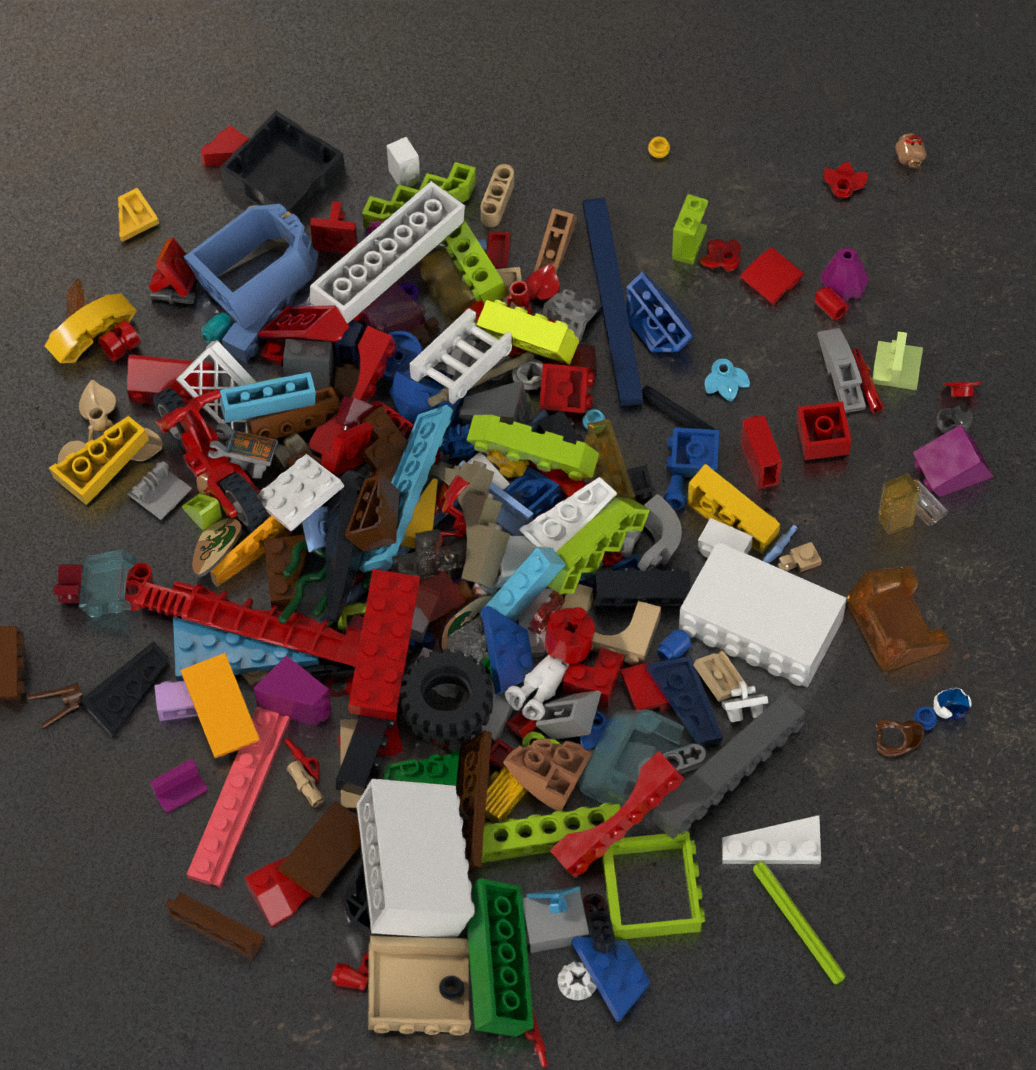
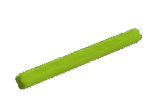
[753,861,845,984]

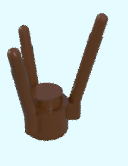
[27,683,83,728]

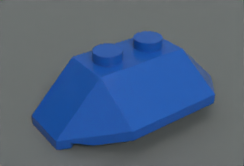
[626,272,694,353]
[389,370,472,431]

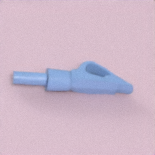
[762,525,798,564]

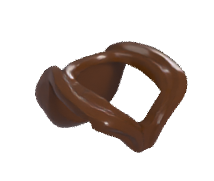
[876,719,924,757]

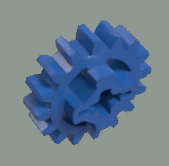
[439,424,485,460]

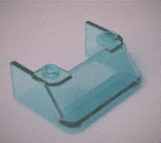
[578,710,685,808]

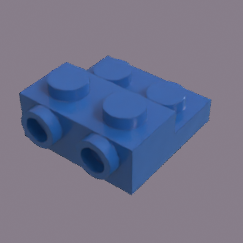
[666,427,719,478]
[503,467,565,520]

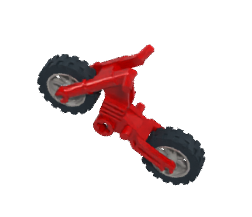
[153,387,268,534]

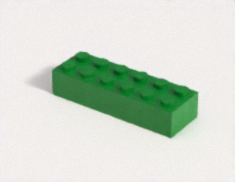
[467,878,534,1037]

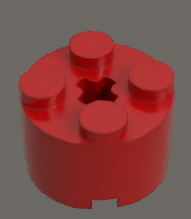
[544,607,595,664]

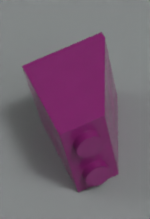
[913,424,993,497]
[254,655,332,726]

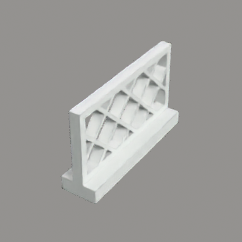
[176,341,256,433]

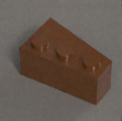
[344,475,400,552]
[264,535,311,612]
[0,626,25,700]

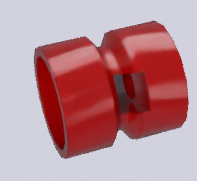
[98,320,141,362]

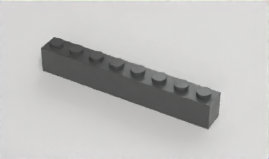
[651,694,805,839]

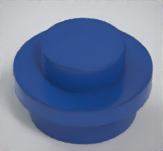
[913,707,938,730]

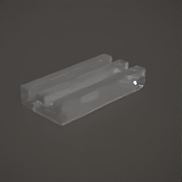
[899,479,948,527]

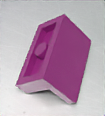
[150,758,208,813]

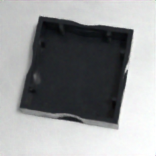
[220,110,345,217]

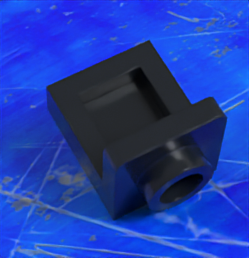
[624,465,655,500]

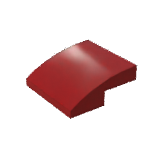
[739,247,805,305]
[620,661,672,714]

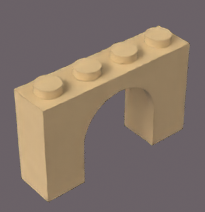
[561,584,661,666]

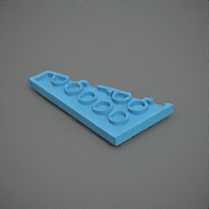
[173,617,319,681]

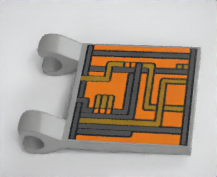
[208,423,278,466]

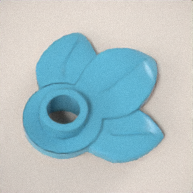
[704,358,750,402]

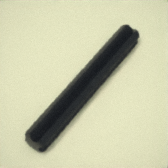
[642,385,716,430]

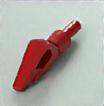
[284,738,320,784]
[524,1010,548,1068]

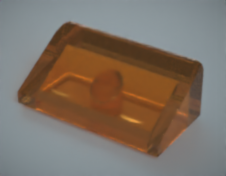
[66,279,84,319]

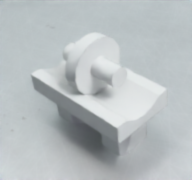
[722,681,768,722]

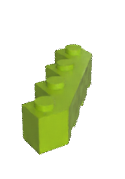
[362,162,476,229]
[466,415,599,481]
[548,497,650,594]

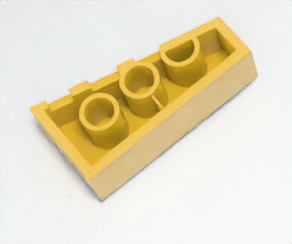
[49,416,149,505]
[687,464,780,554]

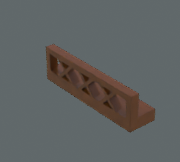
[165,892,265,960]

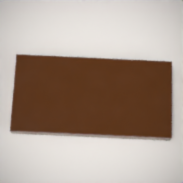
[278,801,361,898]

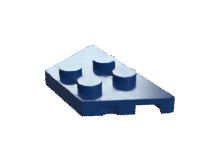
[481,606,534,695]
[571,936,650,1022]

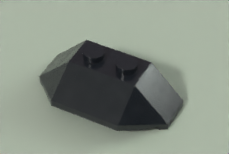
[338,863,373,937]

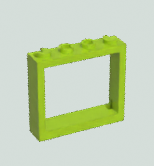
[602,831,705,940]

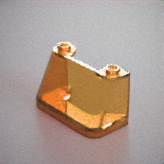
[848,566,951,671]

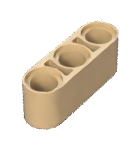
[480,164,514,228]

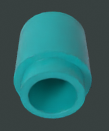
[201,312,234,344]

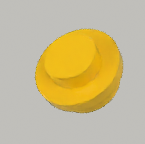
[648,137,670,158]

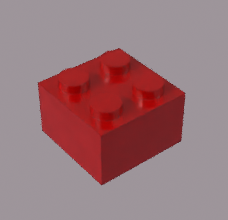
[796,401,851,460]

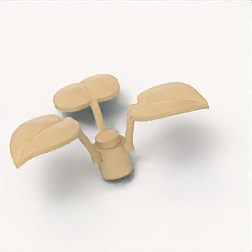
[57,380,164,464]

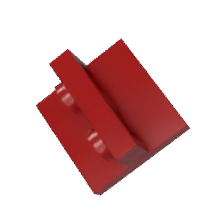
[310,201,358,254]
[148,237,196,298]

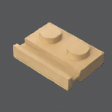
[693,651,748,702]

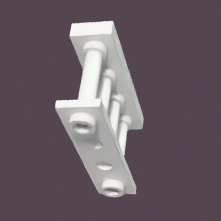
[410,308,512,404]

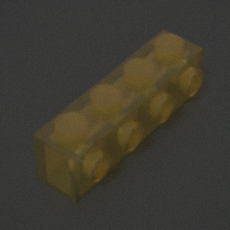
[584,419,635,506]

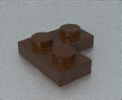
[360,406,408,471]

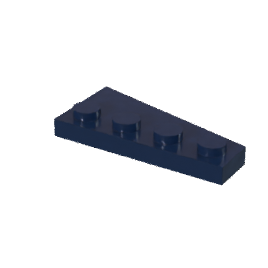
[645,656,723,746]

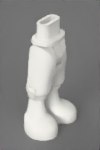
[505,654,569,720]

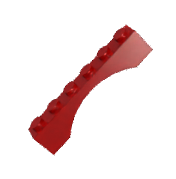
[308,326,396,457]
[550,751,684,878]

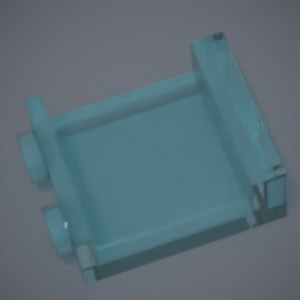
[79,549,136,617]

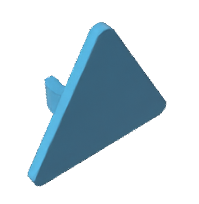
[526,886,581,914]

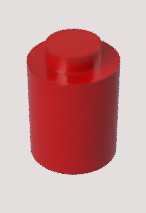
[814,286,849,321]

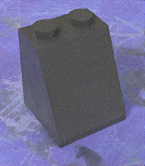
[283,339,335,391]
[458,381,531,427]

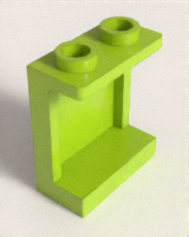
[672,194,708,265]

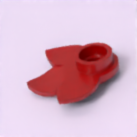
[824,161,868,198]
[699,239,741,271]

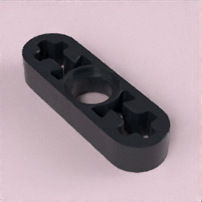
[583,893,615,953]

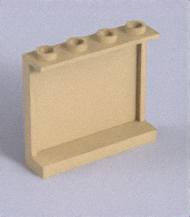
[368,936,471,1035]

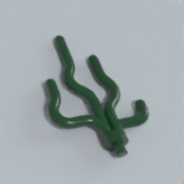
[278,540,372,624]

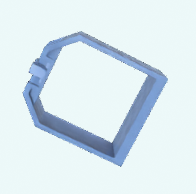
[184,204,319,329]

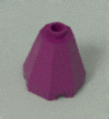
[820,247,869,301]

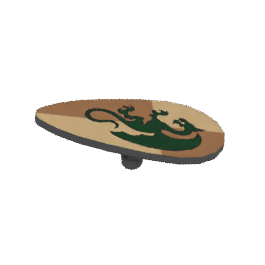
[192,518,243,577]

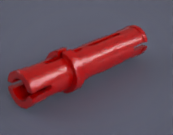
[851,349,885,414]

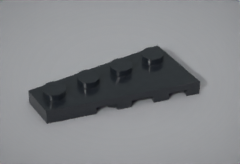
[81,641,169,737]

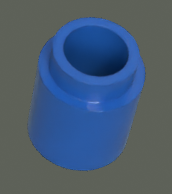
[656,629,691,661]

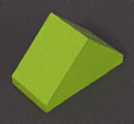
[182,493,222,531]

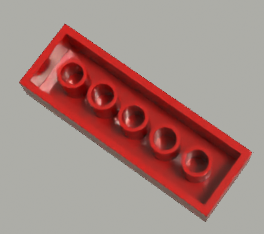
[348,569,420,721]

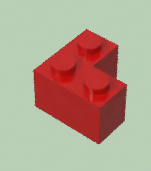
[563,648,624,708]

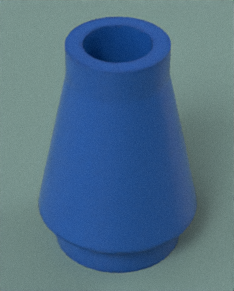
[664,475,687,510]

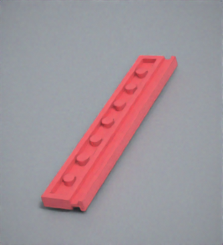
[187,707,290,889]

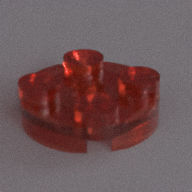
[528,590,566,635]

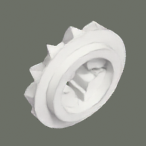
[512,359,544,392]
[558,961,597,1000]

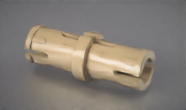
[287,760,325,808]

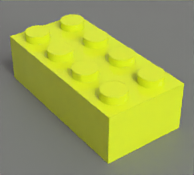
[476,300,580,365]

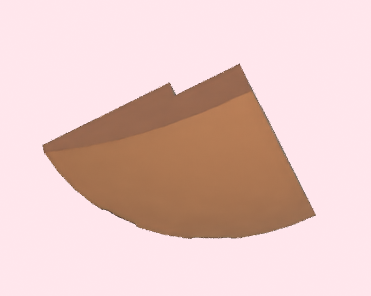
[504,739,594,811]

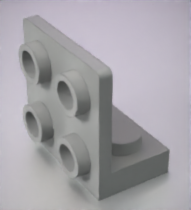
[541,289,601,344]

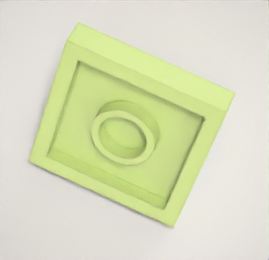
[872,332,923,390]

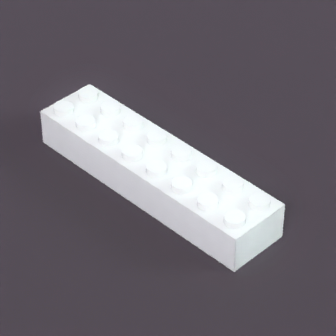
[310,181,465,324]

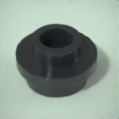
[439,975,464,1000]

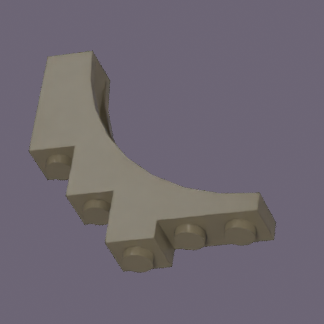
[429,460,510,588]

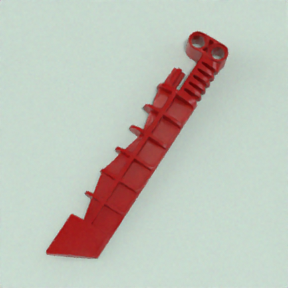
[121,563,362,667]

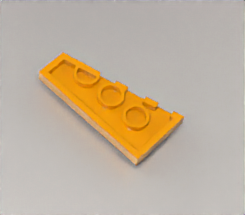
[210,516,292,587]

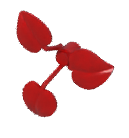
[465,264,560,324]
[423,475,470,576]

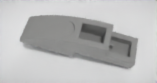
[817,328,866,413]

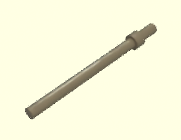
[428,351,534,406]

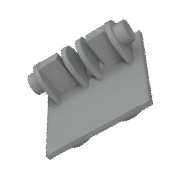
[127,461,192,520]

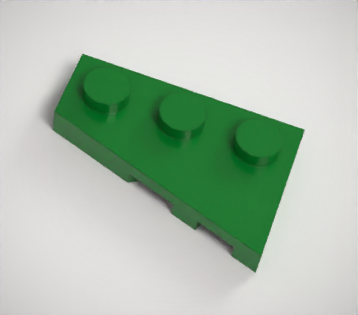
[384,749,460,788]

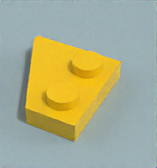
[118,188,159,242]

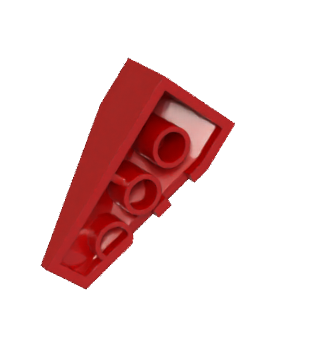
[245,856,312,927]

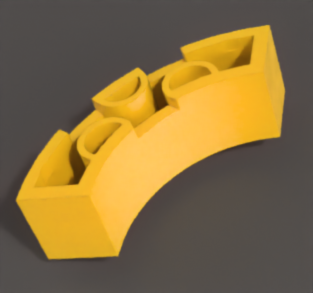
[44,294,137,363]

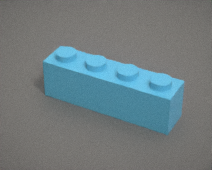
[220,372,316,423]
[479,547,566,622]

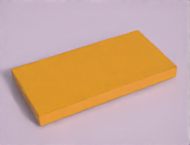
[180,653,260,758]

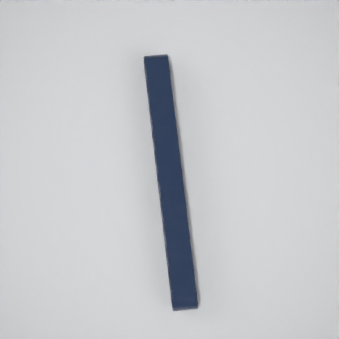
[583,197,643,407]

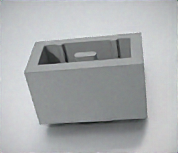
[536,690,601,739]

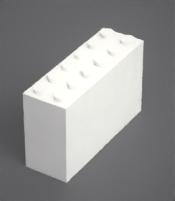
[679,541,846,688]
[357,779,475,938]

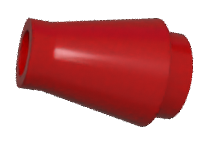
[330,962,368,991]

